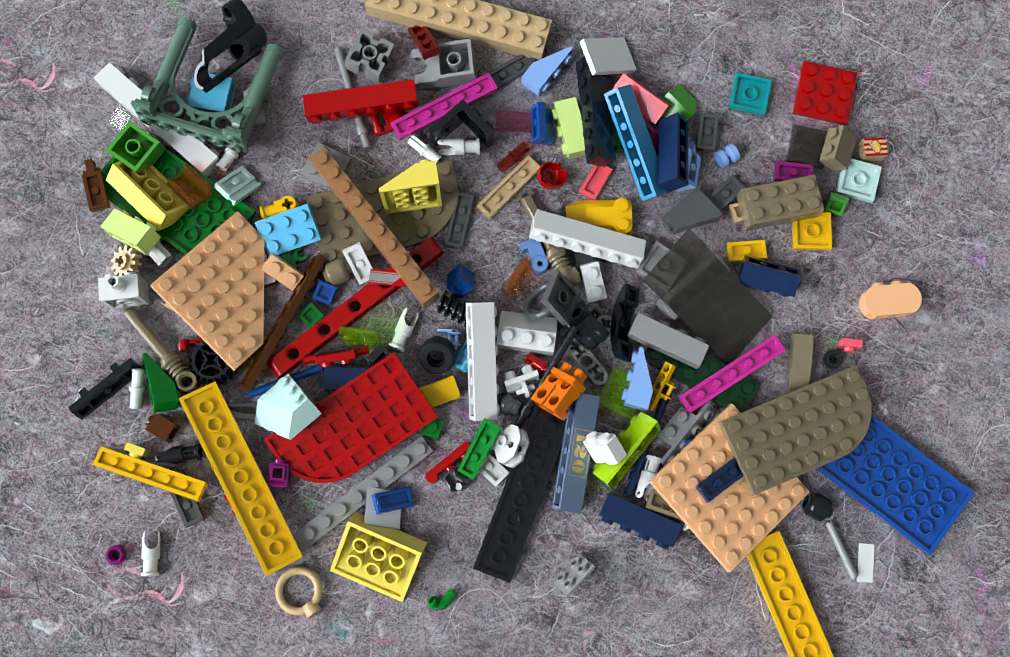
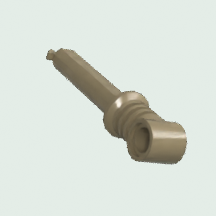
[517,190,581,286]
[123,304,200,394]

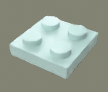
[836,158,882,203]

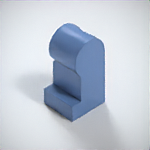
[519,239,548,275]

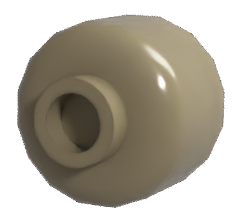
[323,258,353,286]

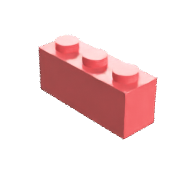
[612,73,671,125]

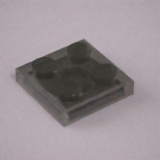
[786,125,828,169]

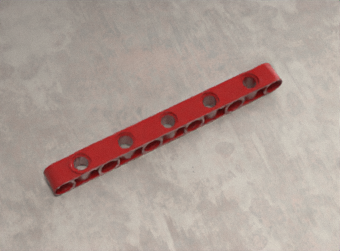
[267,237,444,379]

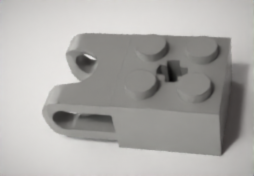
[410,39,477,90]

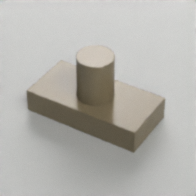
[645,489,682,520]

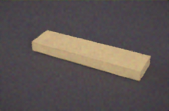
[476,155,540,220]

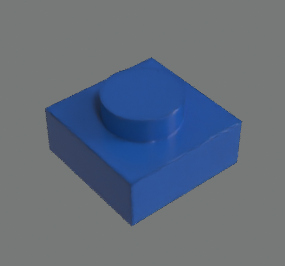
[312,280,338,305]

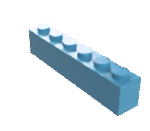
[604,84,668,201]

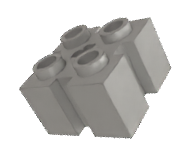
[345,28,395,84]

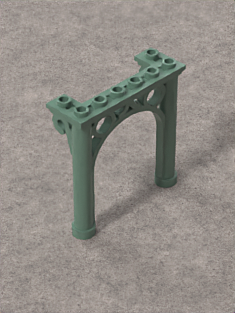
[131,17,285,153]

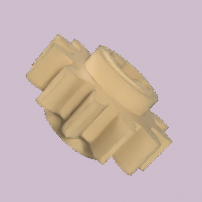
[111,245,142,276]

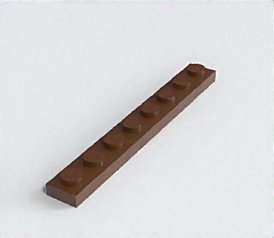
[238,254,326,392]

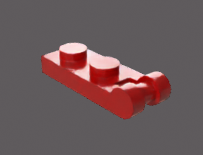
[426,441,470,484]

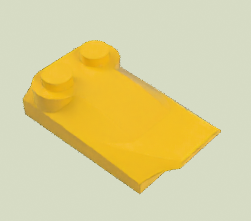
[566,198,632,236]

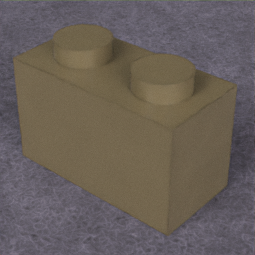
[819,126,857,172]

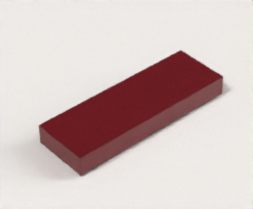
[408,26,441,60]

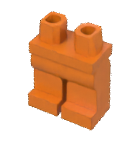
[531,362,587,421]

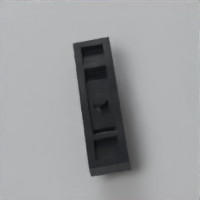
[68,358,143,420]

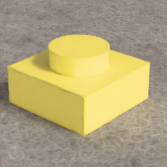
[124,442,151,459]

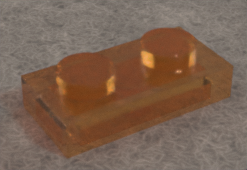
[503,258,530,297]

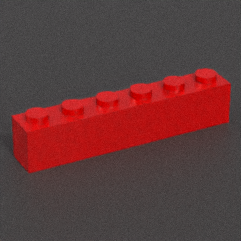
[303,79,419,124]

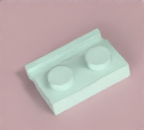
[214,166,261,206]

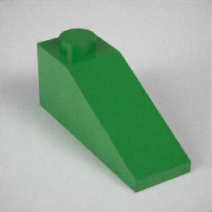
[142,353,181,413]

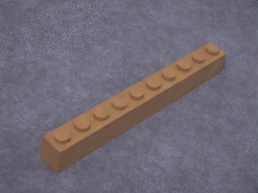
[309,147,440,309]

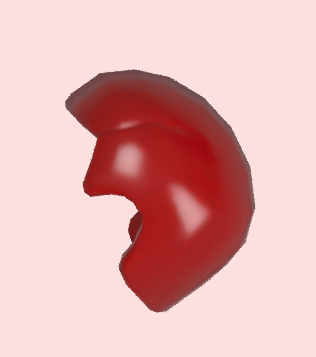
[537,162,567,190]

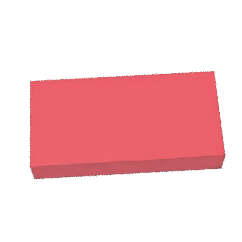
[578,165,613,200]

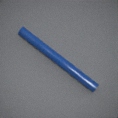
[248,364,323,398]

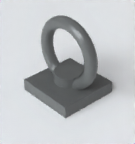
[523,270,580,325]

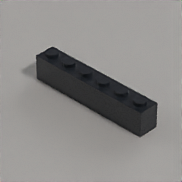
[576,56,616,167]

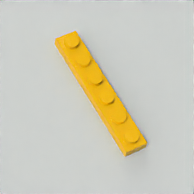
[92,446,208,502]

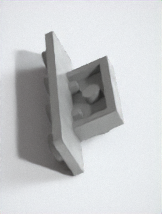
[658,402,715,466]

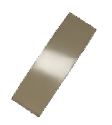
[787,334,813,394]

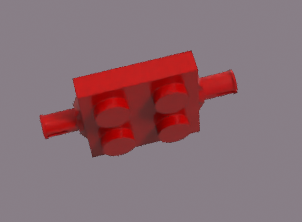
[302,346,369,367]

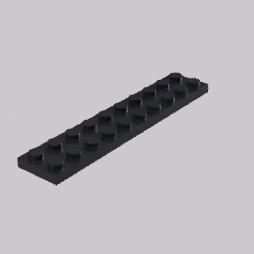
[473,404,568,583]

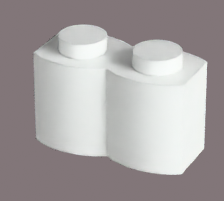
[583,431,627,465]

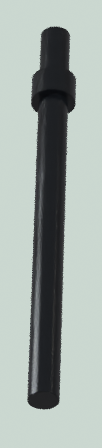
[513,325,579,428]

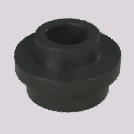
[822,350,842,369]

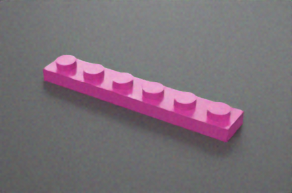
[390,72,498,141]
[678,334,786,413]

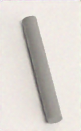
[825,521,858,579]

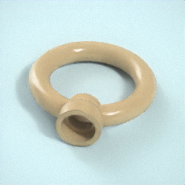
[275,567,322,619]

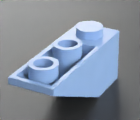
[521,46,573,96]
[621,347,653,411]

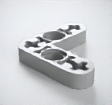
[567,315,612,386]

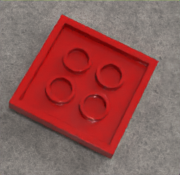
[792,61,858,126]

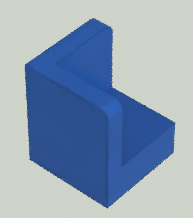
[447,264,474,298]

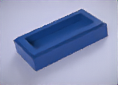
[372,487,415,515]

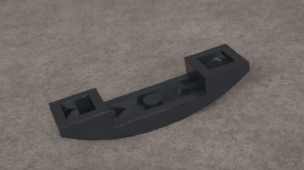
[610,283,640,363]

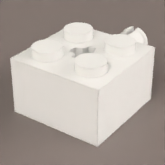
[98,272,150,309]

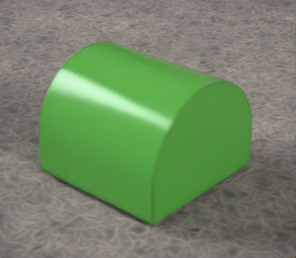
[824,192,849,216]

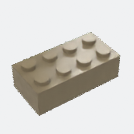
[737,175,825,231]

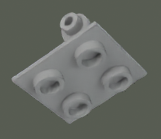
[553,554,596,597]

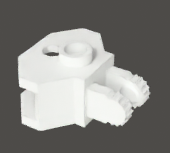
[492,424,530,468]

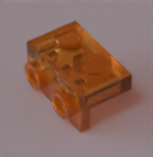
[167,163,212,210]

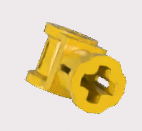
[259,196,299,219]

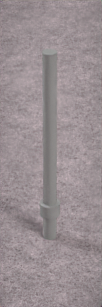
[334,47,371,150]

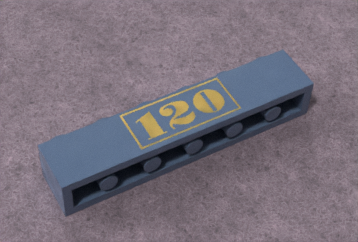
[552,393,600,514]

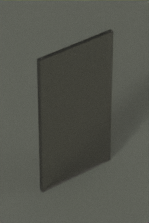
[643,229,772,365]

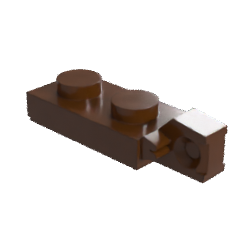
[82,158,111,213]

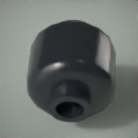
[802,492,834,522]

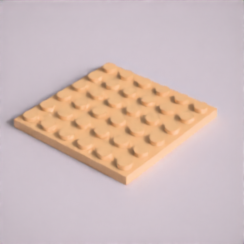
[648,403,810,572]

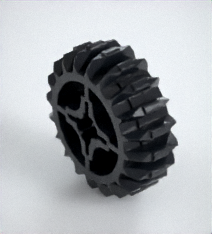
[187,338,240,387]

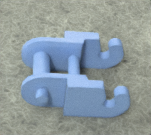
[437,329,462,349]

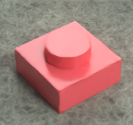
[837,338,863,353]

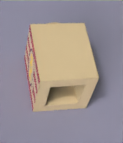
[858,137,889,162]

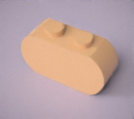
[859,280,922,320]

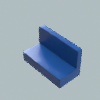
[531,102,553,145]

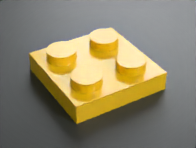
[792,212,832,251]

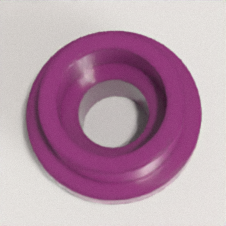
[106,545,127,565]

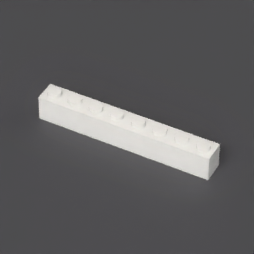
[94,62,220,177]

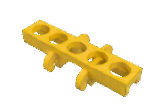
[648,361,677,411]

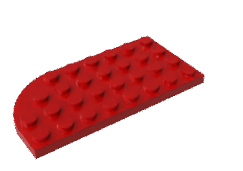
[263,351,438,483]

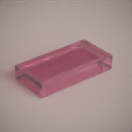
[495,111,531,133]

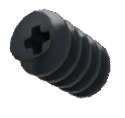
[437,290,467,328]

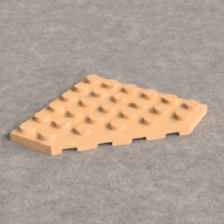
[150,211,265,371]

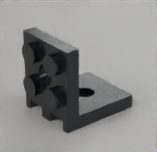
[429,99,494,148]

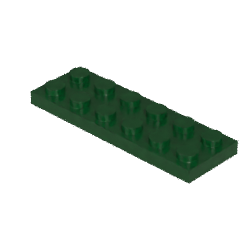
[644,347,760,413]

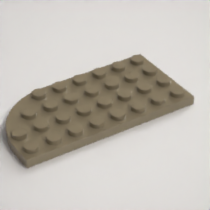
[306,160,458,269]
[719,365,872,496]

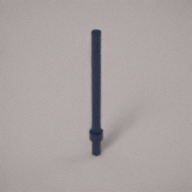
[624,387,672,497]

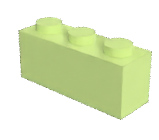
[551,97,586,160]
[100,209,161,255]

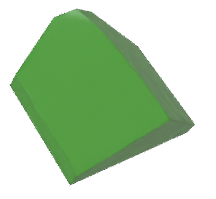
[662,84,697,120]

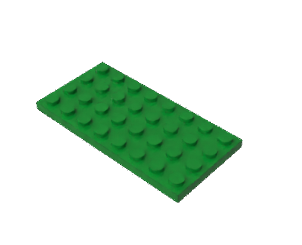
[102,147,256,255]

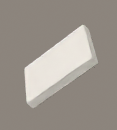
[580,37,637,75]

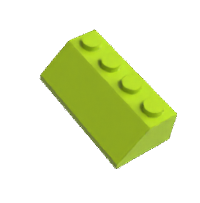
[592,412,661,490]

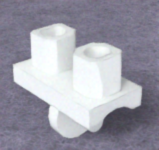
[504,364,540,398]

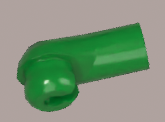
[427,589,457,610]

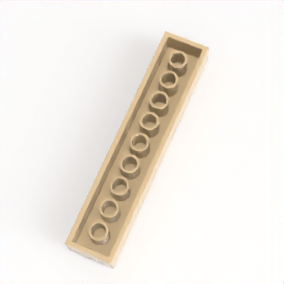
[365,0,552,60]

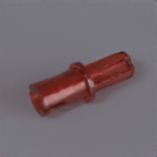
[497,141,530,172]

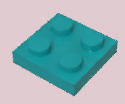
[728,72,772,116]

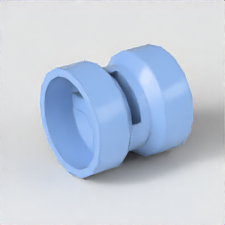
[714,144,740,169]

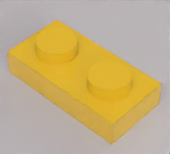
[726,240,767,263]

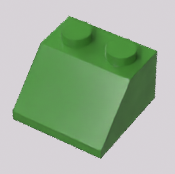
[106,121,166,173]

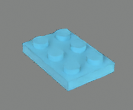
[255,203,322,257]

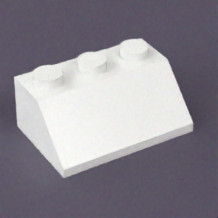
[496,310,558,356]

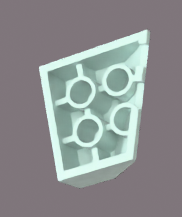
[254,374,321,440]

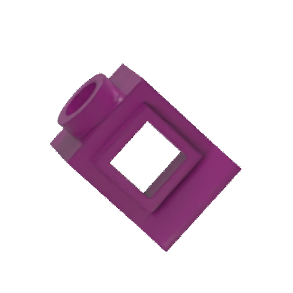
[267,459,291,488]

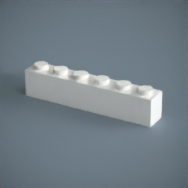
[529,209,646,269]
[466,302,500,421]

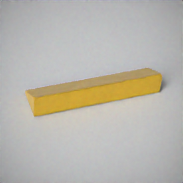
[420,376,461,408]

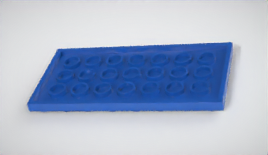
[816,414,975,555]

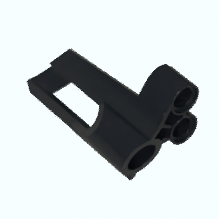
[194,0,267,93]

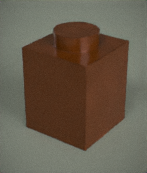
[145,413,180,443]

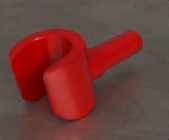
[178,338,201,351]

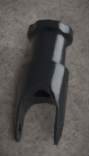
[154,443,203,464]

